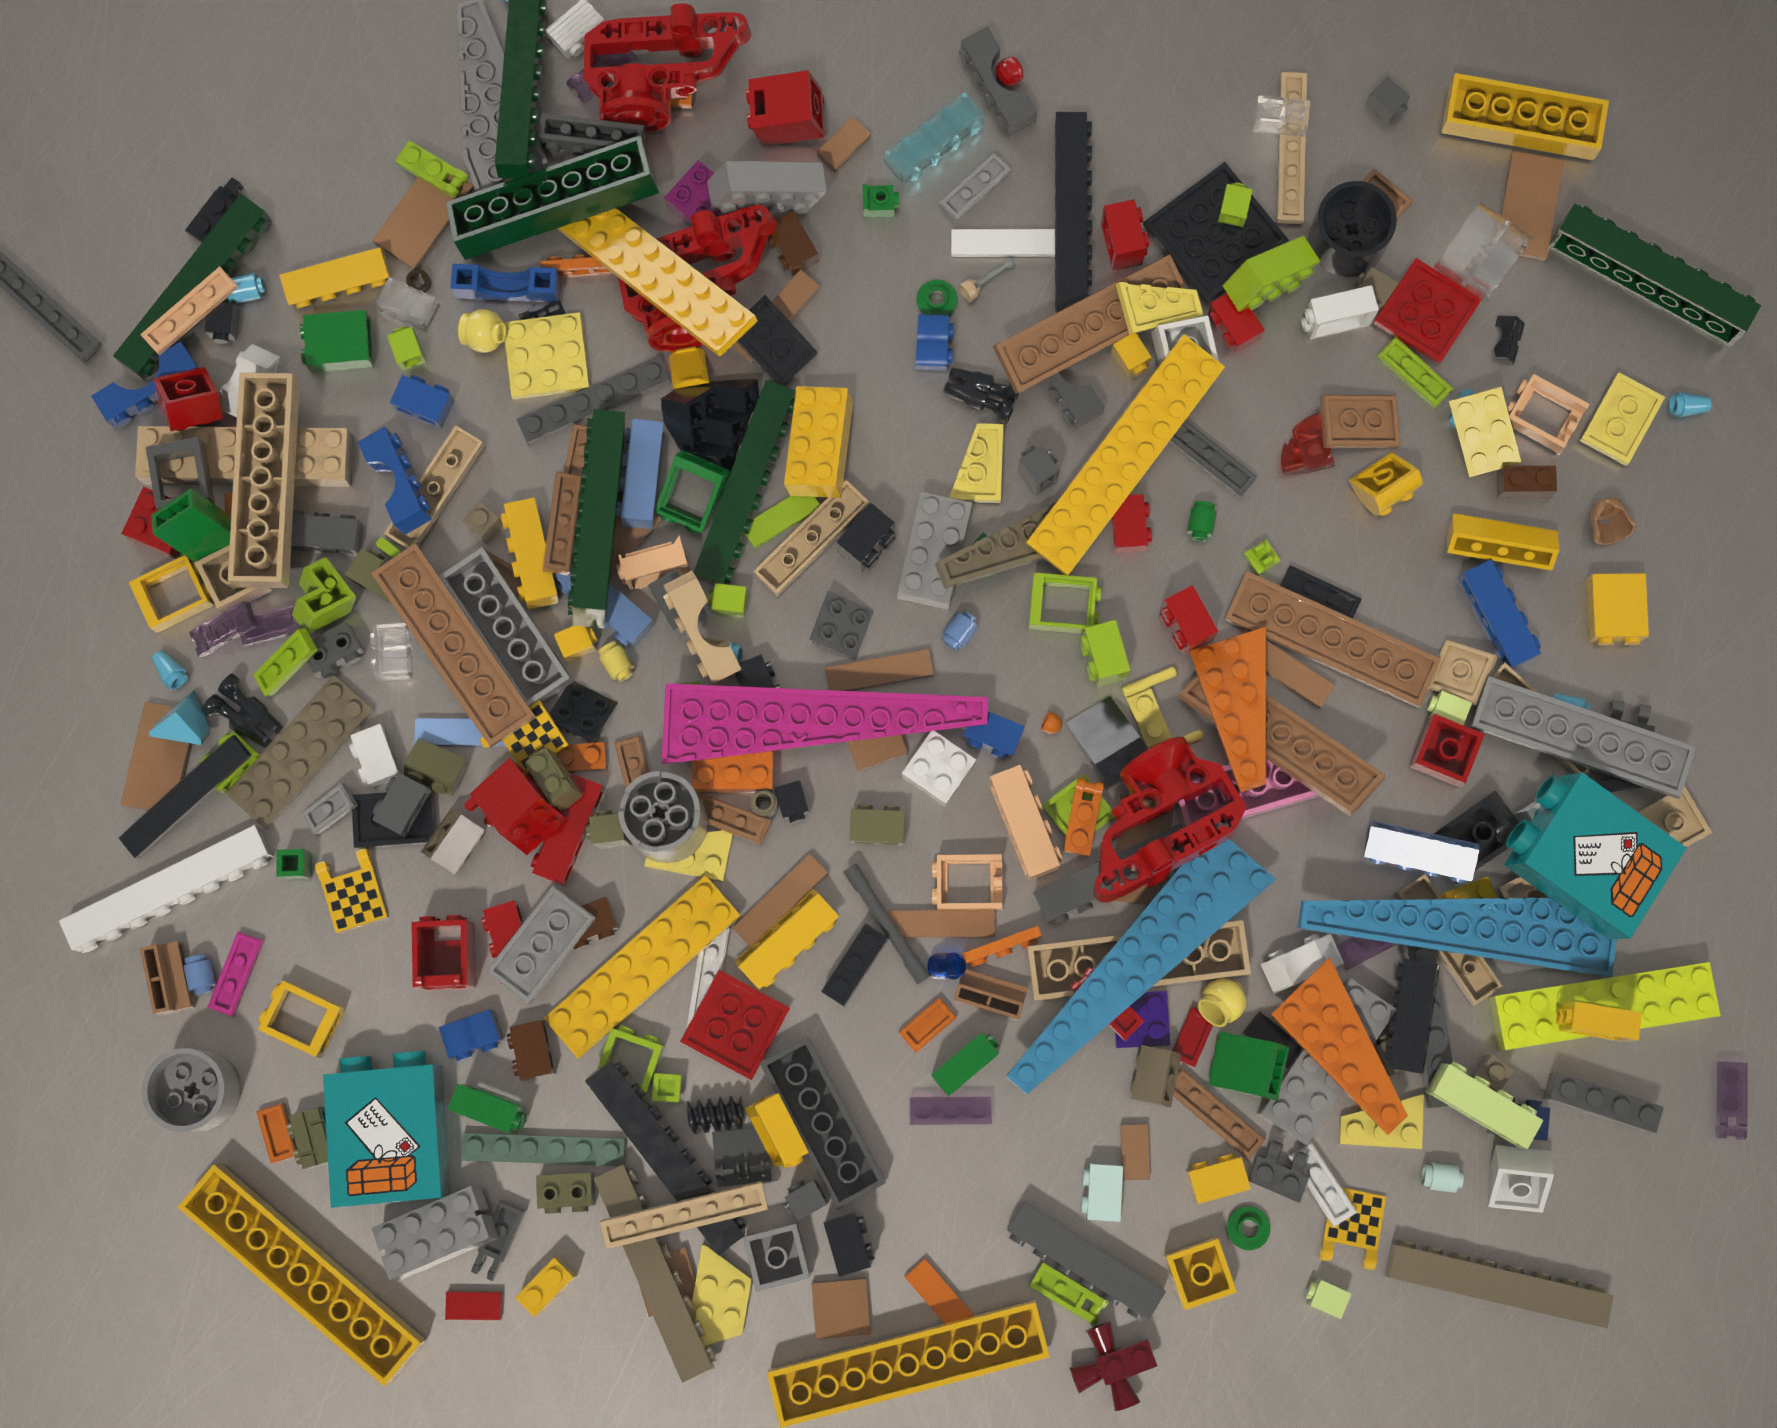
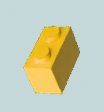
[1186,1153,1251,1204]
[515,1256,577,1317]

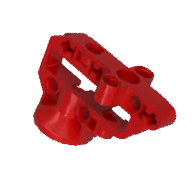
[584,3,751,134]
[618,205,777,352]
[1093,736,1246,903]

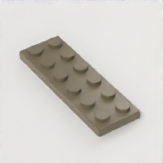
[226,675,375,829]

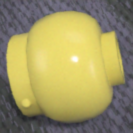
[458,309,506,353]
[1198,978,1247,1027]

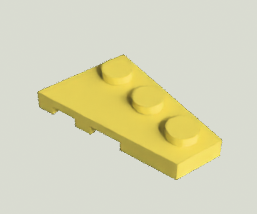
[1115,282,1203,335]
[949,423,1003,503]
[644,830,733,882]
[1338,1094,1424,1149]

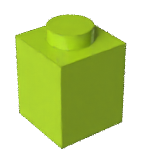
[1218,183,1253,227]
[387,326,426,371]
[708,583,748,618]

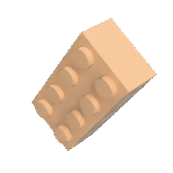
[989,765,1063,882]

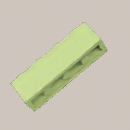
[1425,1061,1543,1149]

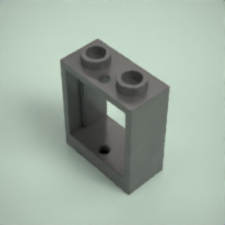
[146,437,215,510]

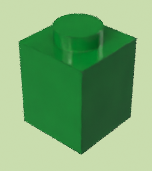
[276,849,311,880]

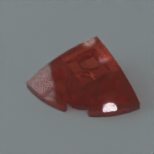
[1281,413,1335,475]

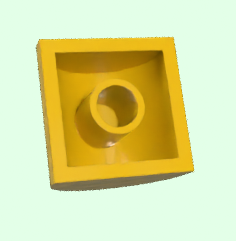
[1349,452,1423,515]

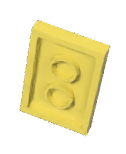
[1580,372,1665,466]
[1449,386,1522,477]

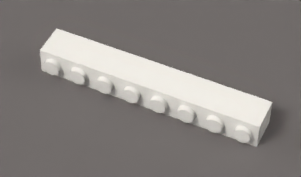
[59,825,274,953]

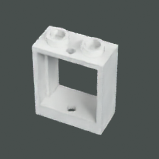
[1301,285,1379,339]

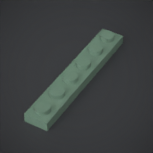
[461,1133,626,1166]

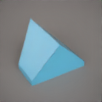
[149,690,210,745]

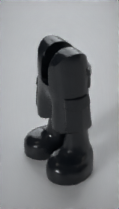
[943,368,1019,424]
[201,673,283,748]

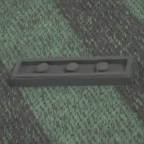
[1169,420,1257,498]

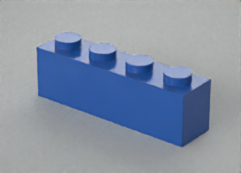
[1458,559,1541,669]

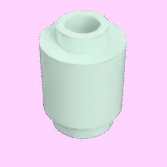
[1421,1162,1464,1193]

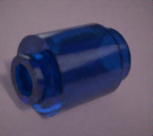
[927,952,966,980]

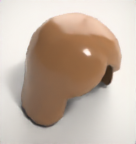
[1589,497,1637,545]

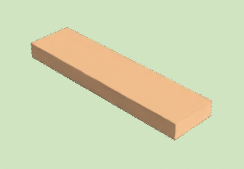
[140,266,239,356]

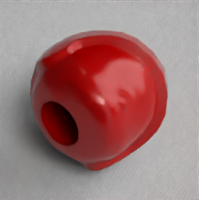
[996,57,1024,86]

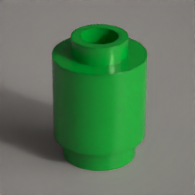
[1187,501,1217,541]

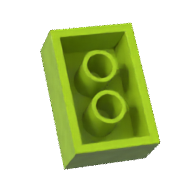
[1223,235,1320,312]

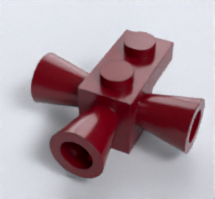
[1069,1321,1157,1411]

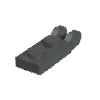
[471,1200,526,1281]

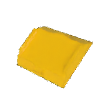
[669,346,709,389]

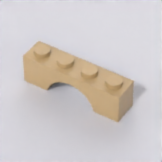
[663,571,741,684]

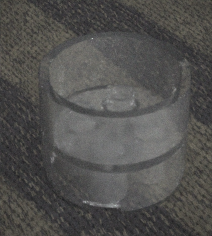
[1434,202,1533,303]

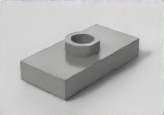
[301,783,358,835]

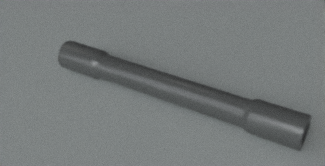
[843,863,931,985]

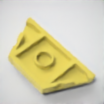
[690,1244,752,1346]

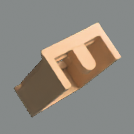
[1507,374,1590,456]
[616,536,691,591]
[932,854,1003,911]

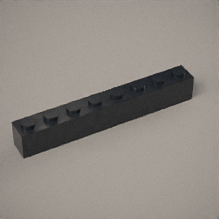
[1055,112,1092,313]
[585,1058,746,1256]

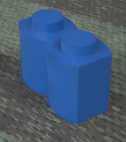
[915,314,954,371]
[439,1009,503,1062]

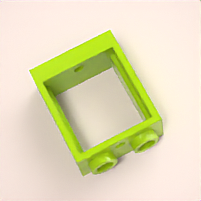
[1029,573,1102,634]
[590,1025,665,1100]

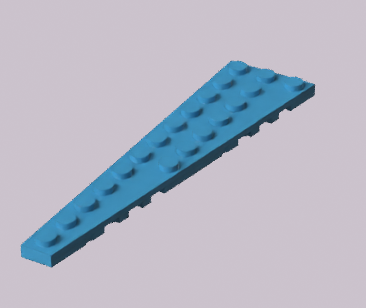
[1005,829,1276,1094]
[1297,898,1617,977]

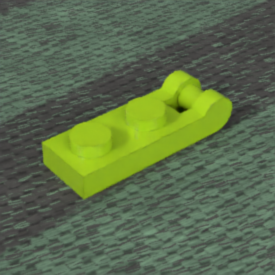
[395,140,469,199]
[1029,1262,1109,1326]

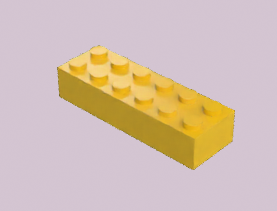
[1441,73,1609,160]

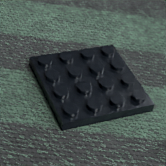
[1143,162,1289,304]

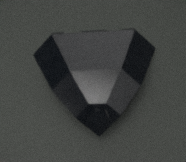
[661,379,759,475]

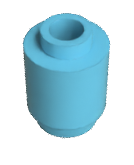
[227,273,266,303]

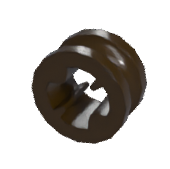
[406,269,431,295]

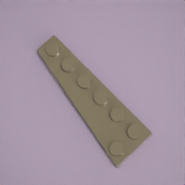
[935,502,1056,589]

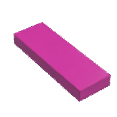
[207,932,264,1017]

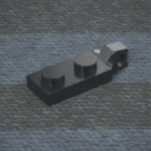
[185,177,244,243]

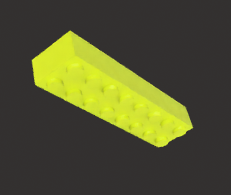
[1488,962,1721,1051]

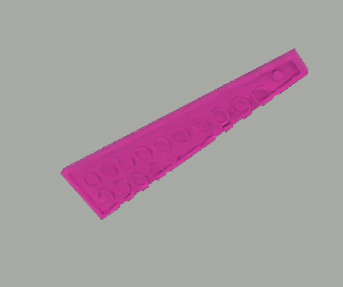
[662,683,988,765]

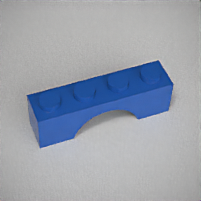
[450,264,560,302]
[91,341,200,428]
[358,426,432,535]

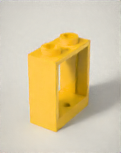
[128,555,215,633]
[258,980,346,1058]
[1556,1001,1642,1042]
[744,1093,809,1168]

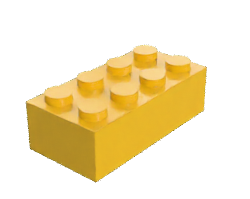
[784,386,853,498]

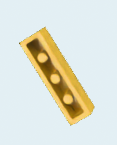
[279,247,392,309]
[500,497,558,610]
[1447,513,1559,571]
[734,889,839,990]

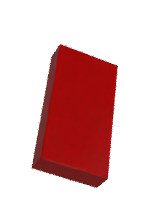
[1172,1007,1213,1068]
[445,1291,502,1320]

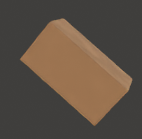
[140,941,195,1015]
[954,968,1028,1021]

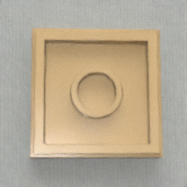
[1428,639,1497,706]

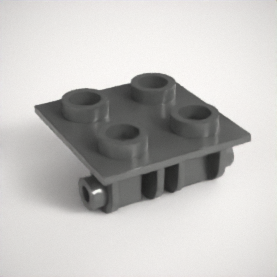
[809,591,874,660]
[712,1127,772,1187]

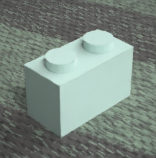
[1081,1164,1123,1222]

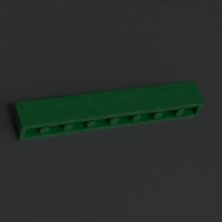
[495,0,547,179]
[113,194,271,381]
[693,380,796,585]

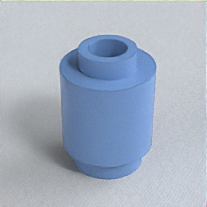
[941,611,978,651]
[183,954,216,995]

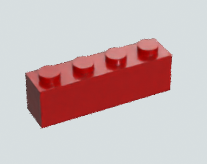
[531,774,606,887]

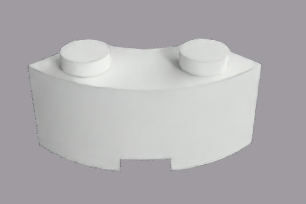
[219,344,280,417]
[1260,933,1344,994]

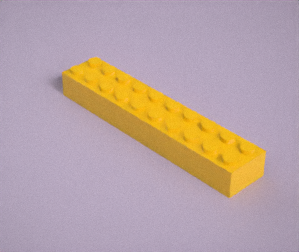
[178,1164,426,1386]
[767,1300,1050,1428]

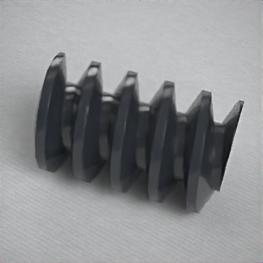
[687,1095,744,1134]

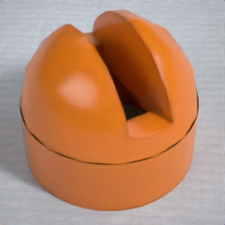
[1040,711,1062,734]

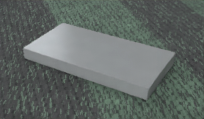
[486,885,596,1005]

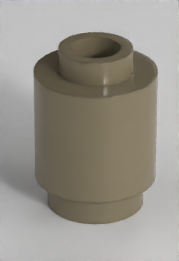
[750,789,778,818]

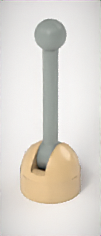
[958,257,1015,302]

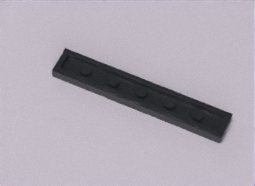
[119,735,252,858]

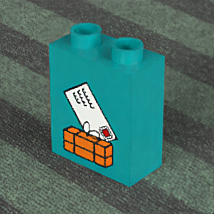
[1504,772,1687,939]
[323,1051,450,1208]

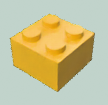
[1163,1238,1237,1310]

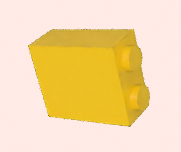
[1586,573,1649,646]

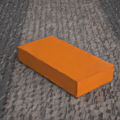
[898,997,957,1053]
[256,1103,297,1164]

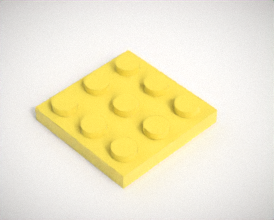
[503,312,590,400]

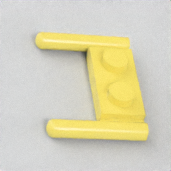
[1121,667,1205,749]

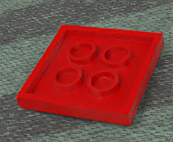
[1373,258,1482,364]
[680,970,790,1080]

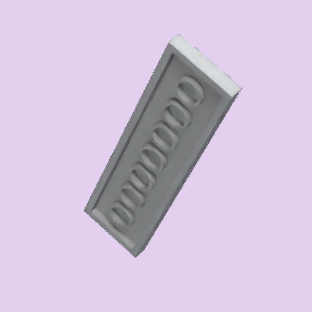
[1470,676,1696,799]

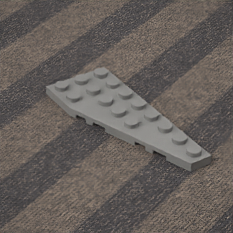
[457,0,549,192]

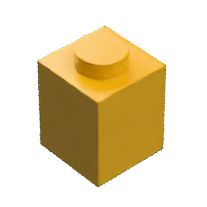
[1111,333,1152,377]
[554,626,598,662]

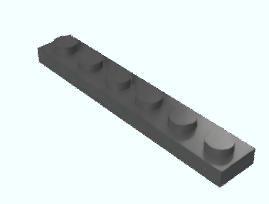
[0,251,102,363]
[516,356,671,445]

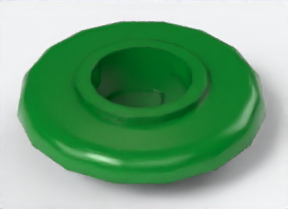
[916,279,957,316]
[1227,1206,1270,1250]

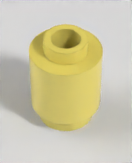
[598,641,635,682]

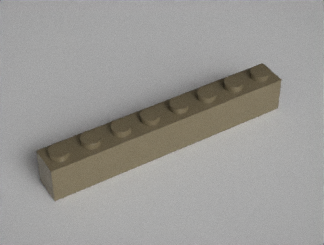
[593,1164,717,1383]
[1385,1240,1614,1329]

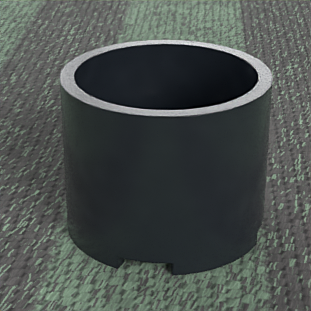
[1309,181,1397,277]

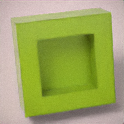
[1243,539,1281,576]
[652,1073,682,1102]

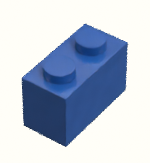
[390,375,454,429]
[963,711,1025,761]

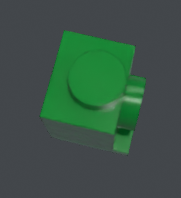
[862,184,899,218]

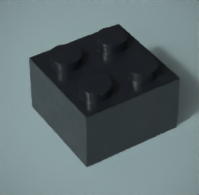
[836,502,896,573]
[823,1211,875,1277]

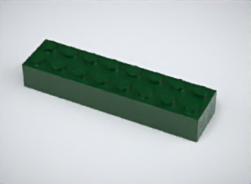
[446,135,659,260]
[1549,203,1761,347]
[568,409,625,628]

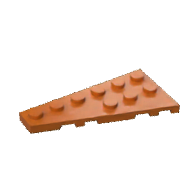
[1190,627,1266,793]
[1270,957,1408,1135]

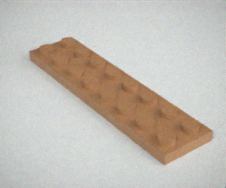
[993,254,1187,394]
[371,543,535,748]
[1224,571,1441,708]
[1180,676,1385,817]

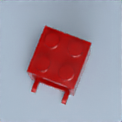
[745,70,826,146]
[464,757,567,855]
[411,915,476,990]

